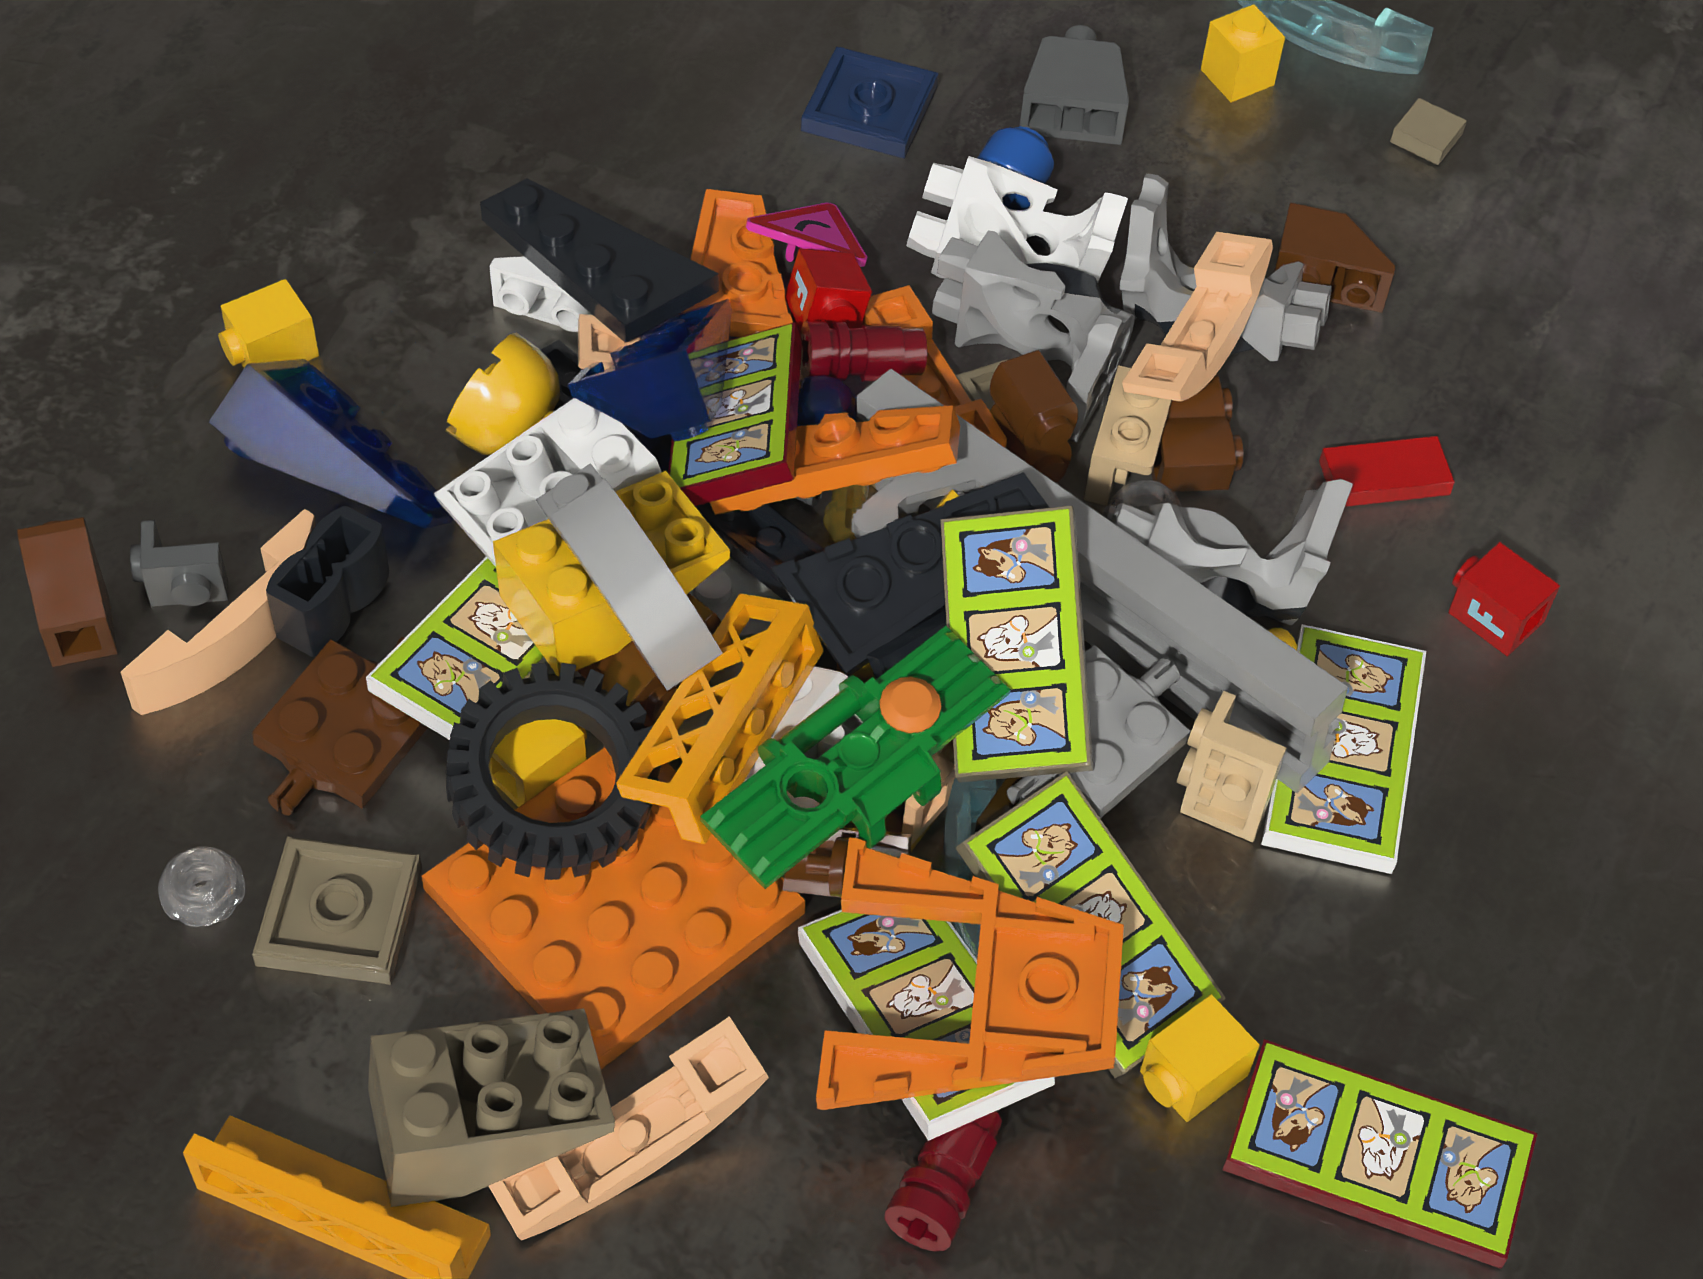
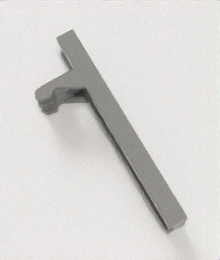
[852,369,1348,793]

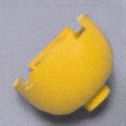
[446,332,560,456]

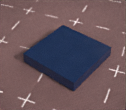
[801,46,938,159]

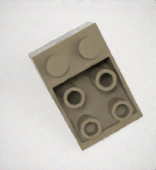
[368,1008,615,1207]

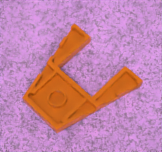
[816,837,1124,1110]

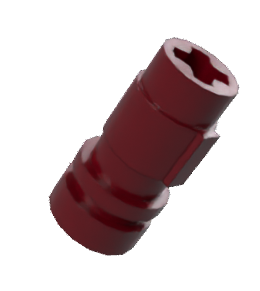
[800,321,927,382]
[884,1111,1002,1251]

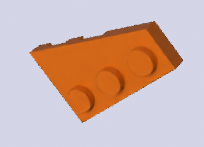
[678,189,793,337]

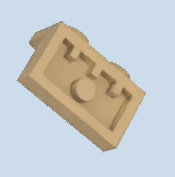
[1084,365,1172,506]
[1177,691,1286,843]

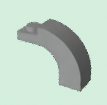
[536,463,723,691]

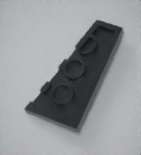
[480,178,719,343]
[771,472,1050,677]

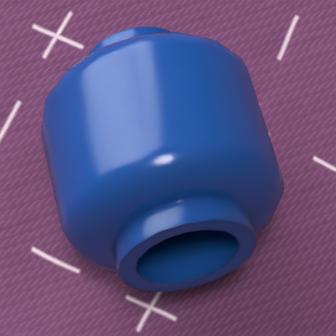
[977,126,1054,210]

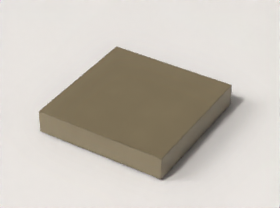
[252,837,422,985]

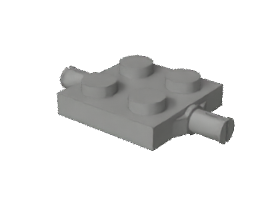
[1007,645,1191,819]

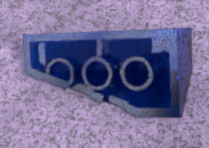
[568,299,732,441]
[209,359,454,529]

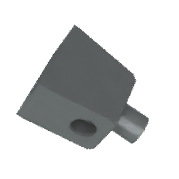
[1020,25,1129,145]

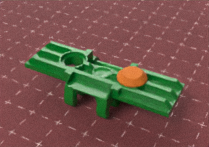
[700,626,1011,889]

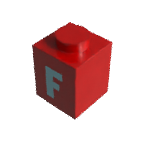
[785,248,872,332]
[1448,542,1560,657]

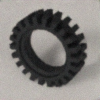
[446,662,661,880]

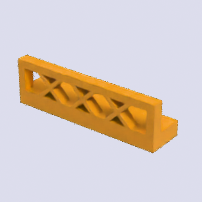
[616,593,824,844]
[183,1115,491,1279]

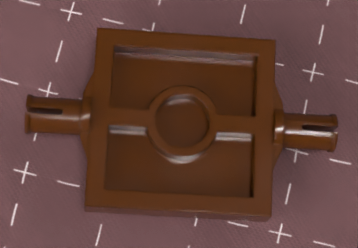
[252,637,428,816]

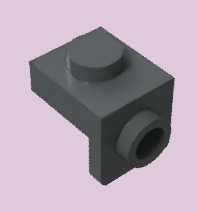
[130,520,228,607]

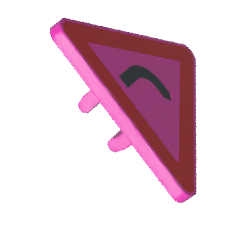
[746,202,867,267]

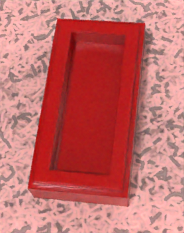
[1319,436,1455,507]

